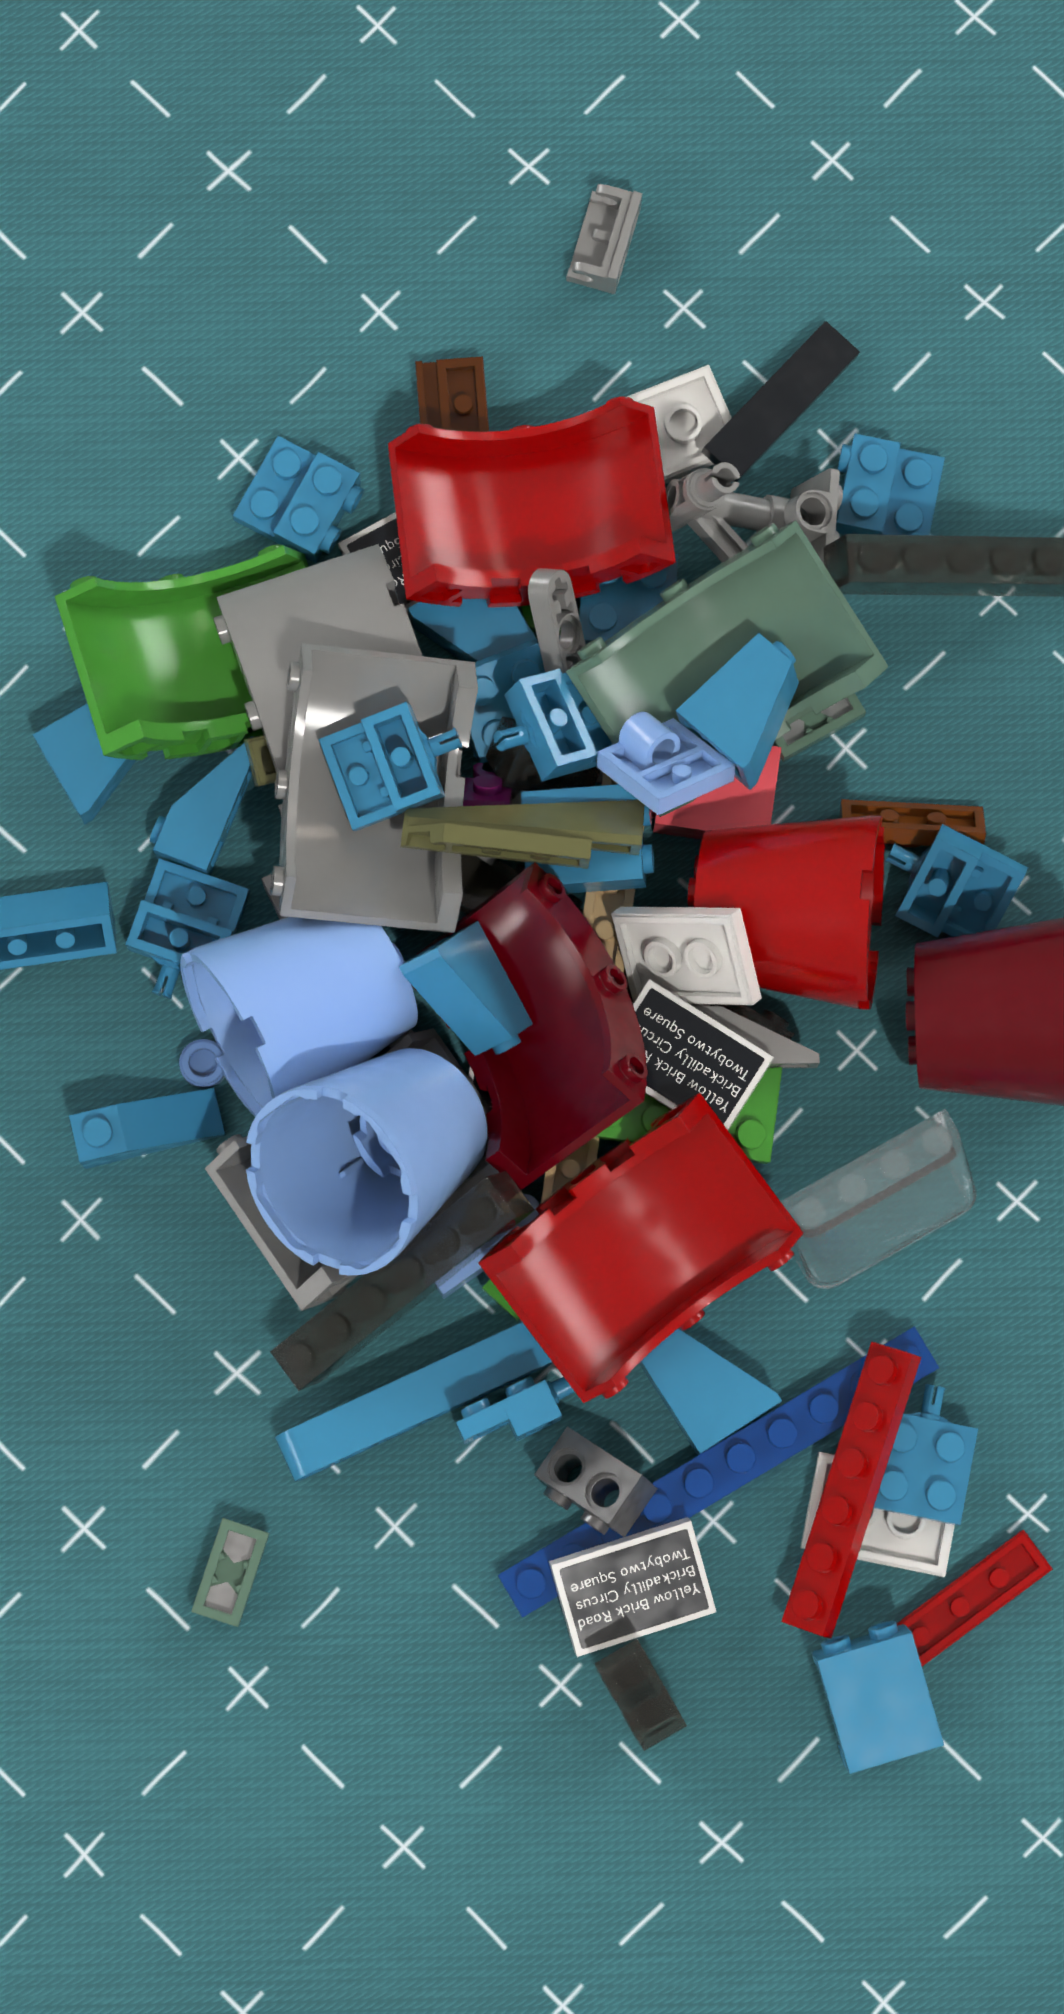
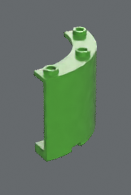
[55,544,309,760]

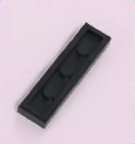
[701,321,860,482]

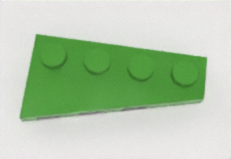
[594,1067,782,1164]

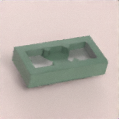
[773,693,866,762]
[191,1518,270,1627]

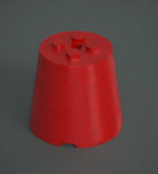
[688,815,885,1010]

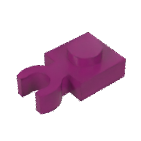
[463,763,513,806]

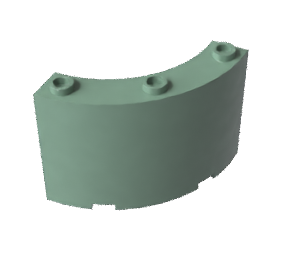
[566,520,889,817]

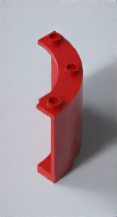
[388,396,676,608]
[478,1093,803,1403]

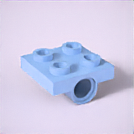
[597,711,735,815]

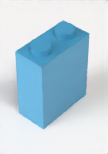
[521,784,654,894]

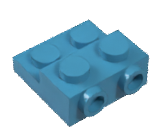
[836,433,945,551]
[233,436,364,563]

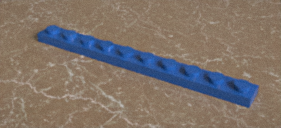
[498,1326,939,1618]

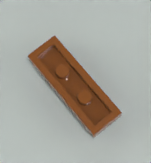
[839,799,986,848]

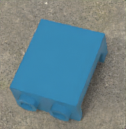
[811,1621,944,1774]

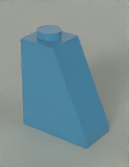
[408,598,538,662]
[676,633,799,790]
[33,704,136,825]
[399,921,533,1056]
[639,1329,782,1456]

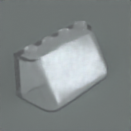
[780,1109,976,1289]

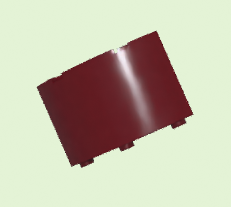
[411,862,648,1191]

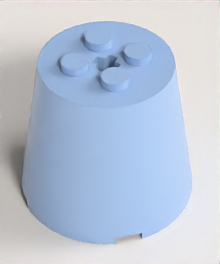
[180,917,418,1117]
[246,1048,487,1276]

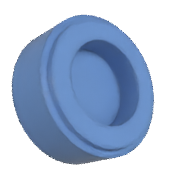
[179,1039,225,1089]

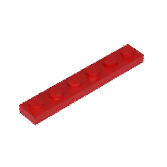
[781,1341,921,1639]

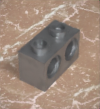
[534,1426,657,1537]

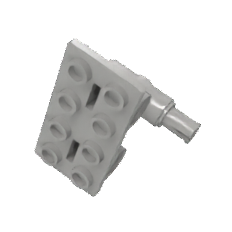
[666,462,843,583]

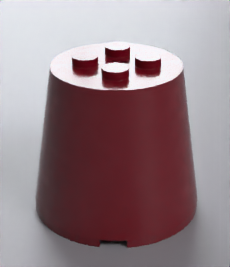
[906,917,1064,1106]

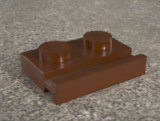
[415,356,489,432]

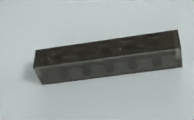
[823,534,1064,597]
[270,1171,535,1391]

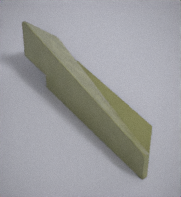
[400,800,644,869]

